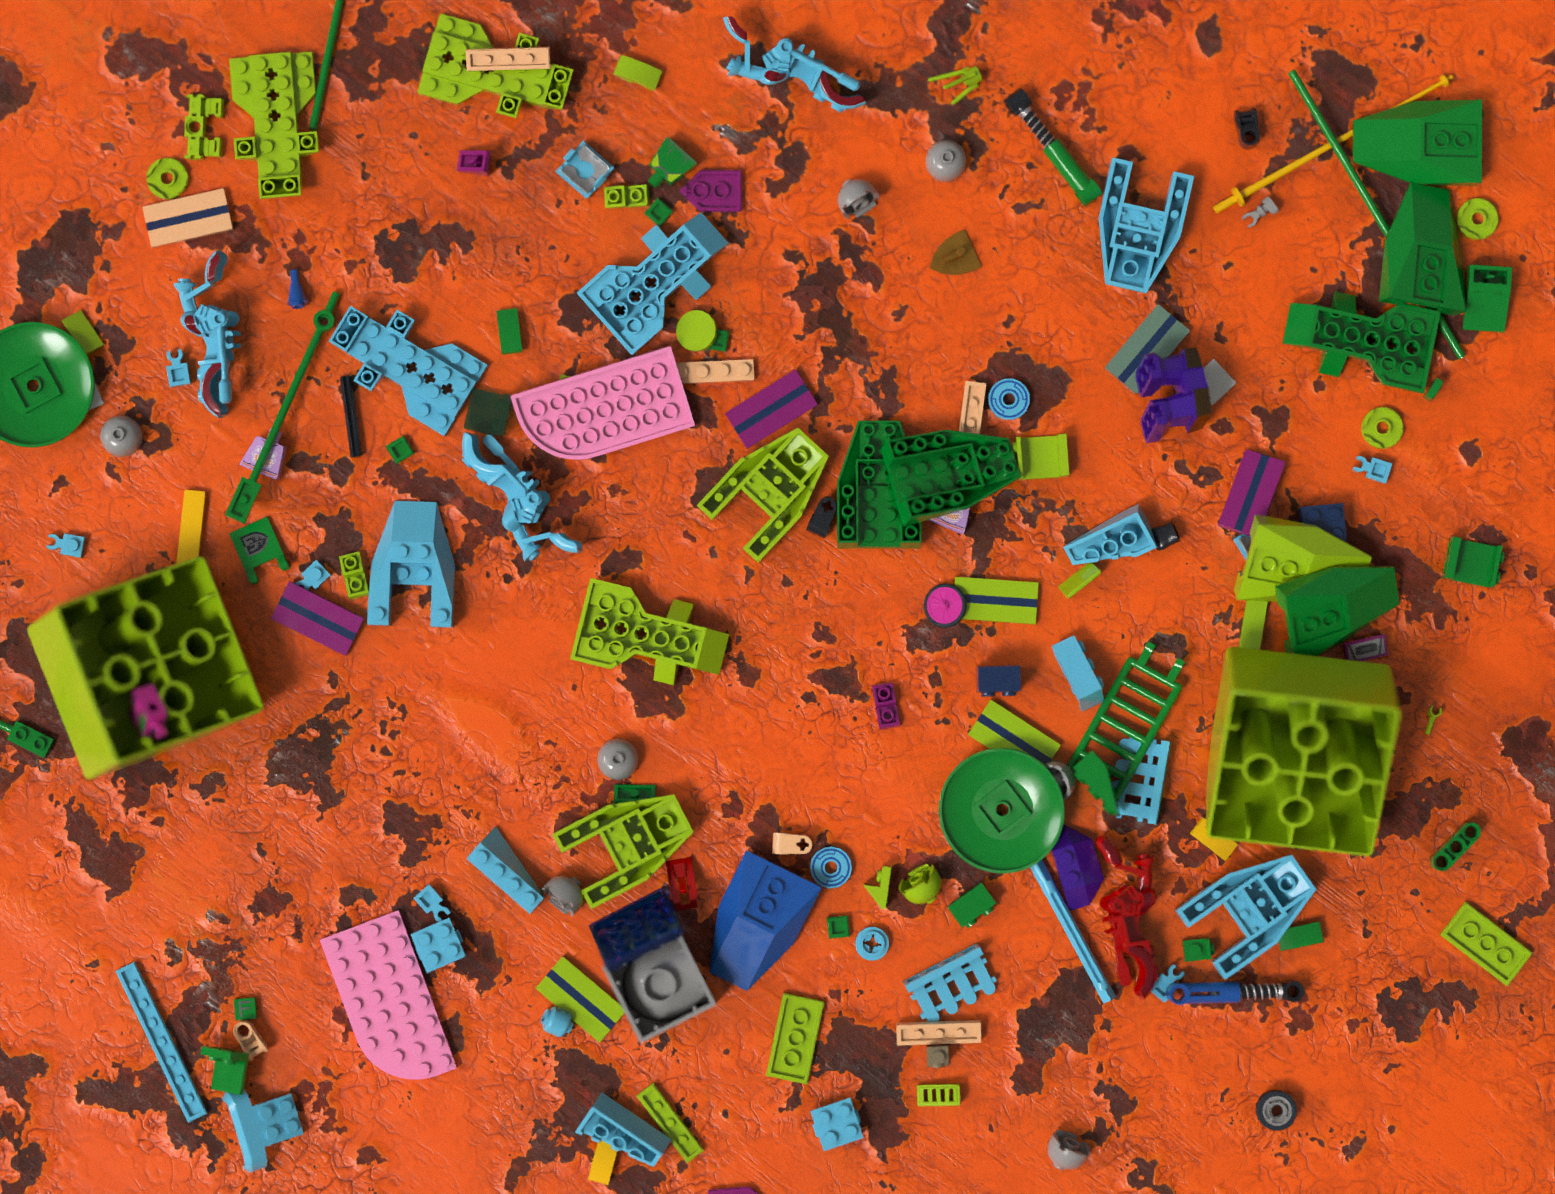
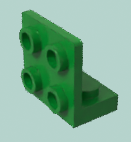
[201,1046,249,1095]

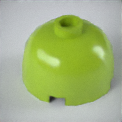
[898,864,941,904]

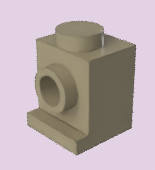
[926,1045,949,1068]

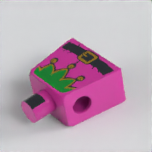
[128,684,167,738]

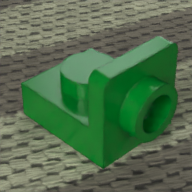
[1182,938,1214,962]

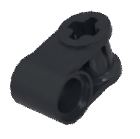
[1234,107,1260,150]
[806,497,837,539]

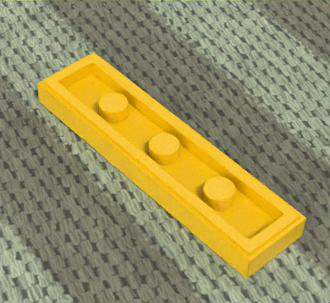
[177,490,206,564]

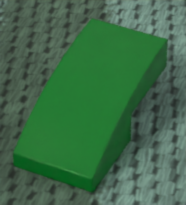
[496,308,523,355]
[1279,921,1325,951]

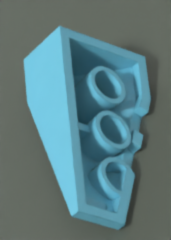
[1063,504,1157,565]

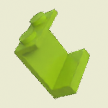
[1012,434,1069,480]

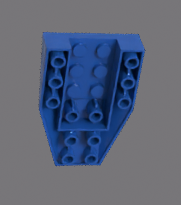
[709,850,822,991]

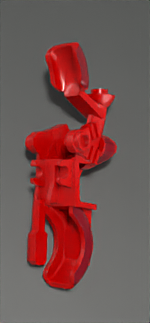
[1095,835,1159,999]

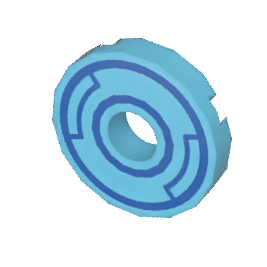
[988,379,1030,420]
[810,846,852,888]

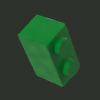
[947,882,996,928]

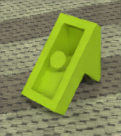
[863,866,891,909]

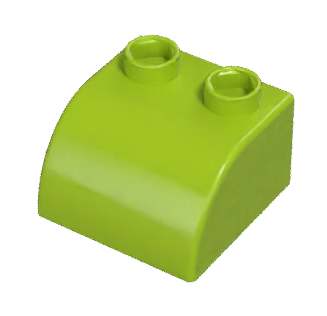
[27,556,264,780]
[1206,647,1400,856]

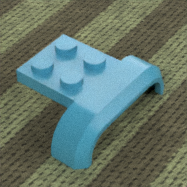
[222,1090,304,1173]

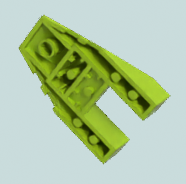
[697,428,829,564]
[552,795,693,909]

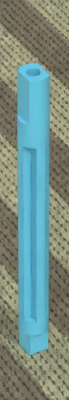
[1030,860,1116,1004]

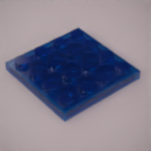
[589,887,685,973]

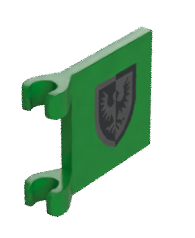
[229,517,290,585]

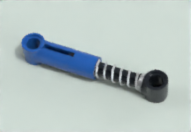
[1165,980,1305,1005]

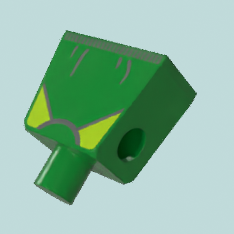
[647,136,697,189]

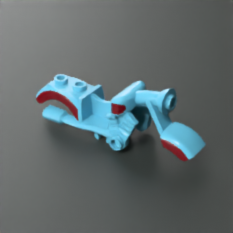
[723,16,867,113]
[173,250,241,418]

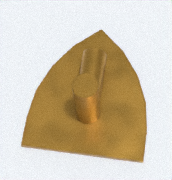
[930,229,982,275]

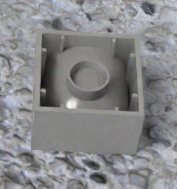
[602,927,717,1043]

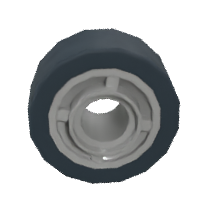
[1255,1090,1297,1131]

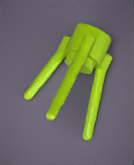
[928,66,982,105]

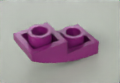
[872,682,900,730]

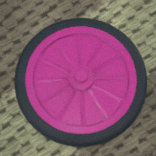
[924,583,967,628]

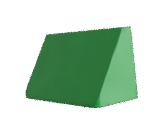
[613,784,656,804]

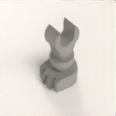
[1242,196,1279,228]

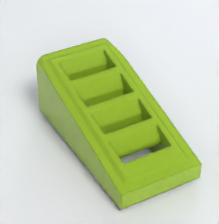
[917,1083,960,1106]

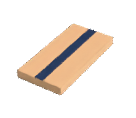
[142,188,234,248]

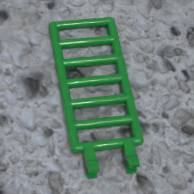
[1067,641,1186,801]

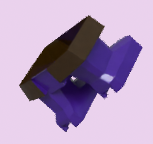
[1135,348,1212,443]

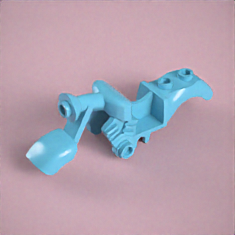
[462,432,583,562]

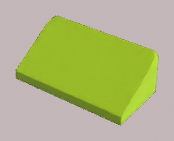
[62,310,104,356]
[1058,563,1101,599]

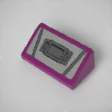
[1342,634,1388,661]

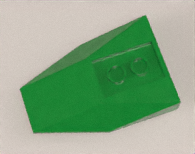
[1353,99,1482,186]
[1379,183,1466,316]
[837,421,922,549]
[881,430,1021,527]
[1275,566,1399,657]

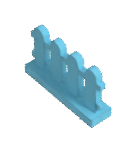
[1113,737,1171,825]
[903,943,997,1022]

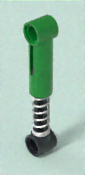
[1003,88,1102,207]

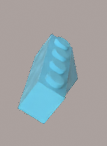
[466,826,545,914]
[575,1093,672,1167]

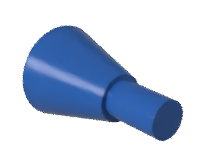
[287,270,308,309]

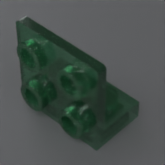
[464,388,512,438]

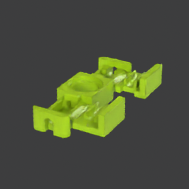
[184,94,224,160]

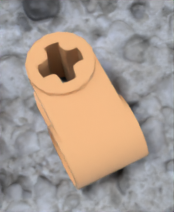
[772,833,813,855]
[233,1020,269,1062]

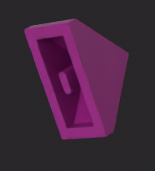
[457,151,492,177]

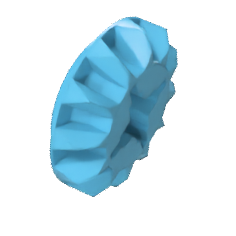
[855,927,889,961]

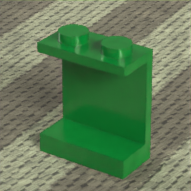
[1442,536,1505,588]

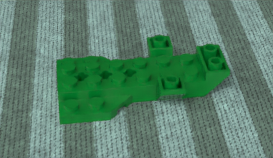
[1282,291,1441,394]

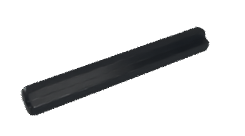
[340,375,362,458]

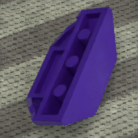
[1051,825,1104,911]

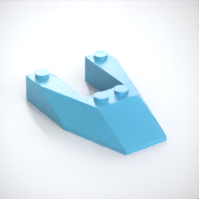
[1099,158,1194,294]
[367,501,455,628]
[1174,855,1316,980]

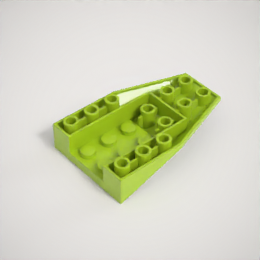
[1234,514,1372,602]

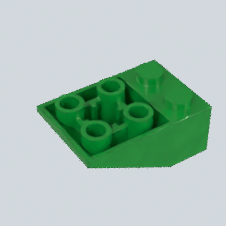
[1462,265,1512,333]
[1073,751,1120,817]

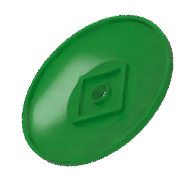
[0,322,95,448]
[939,748,1065,874]

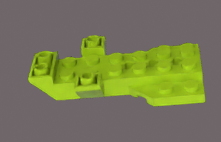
[417,13,574,118]
[229,52,319,199]
[570,578,730,685]

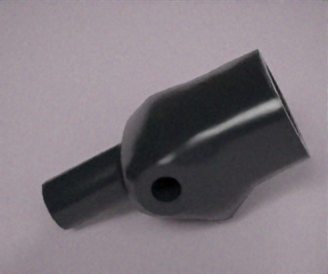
[1151,521,1181,551]

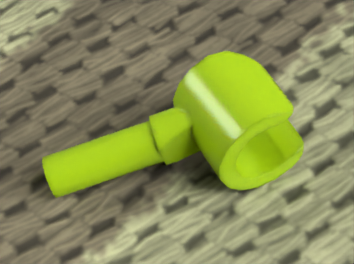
[1425,705,1442,735]

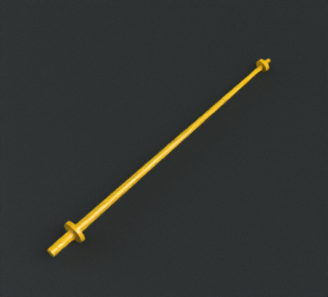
[1213,75,1453,214]

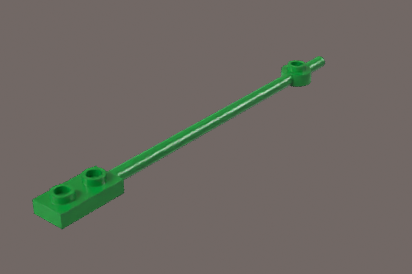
[225,291,340,524]
[0,719,55,758]

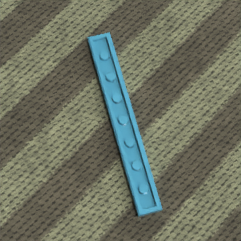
[116,961,208,1123]

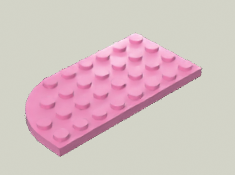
[510,346,695,460]
[320,910,458,1080]

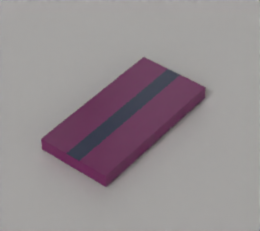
[725,369,818,449]
[1218,449,1286,536]
[271,581,365,656]

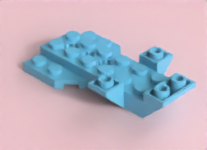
[577,212,729,356]
[329,306,488,437]

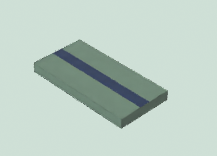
[1105,304,1190,394]

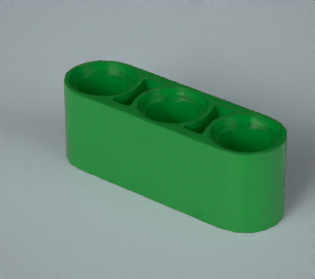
[1429,822,1481,871]

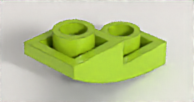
[613,55,662,91]
[604,184,650,209]
[339,552,369,600]

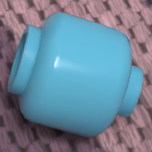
[541,1006,573,1037]

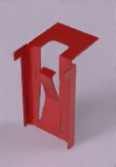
[665,856,698,911]

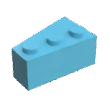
[1052,635,1104,712]

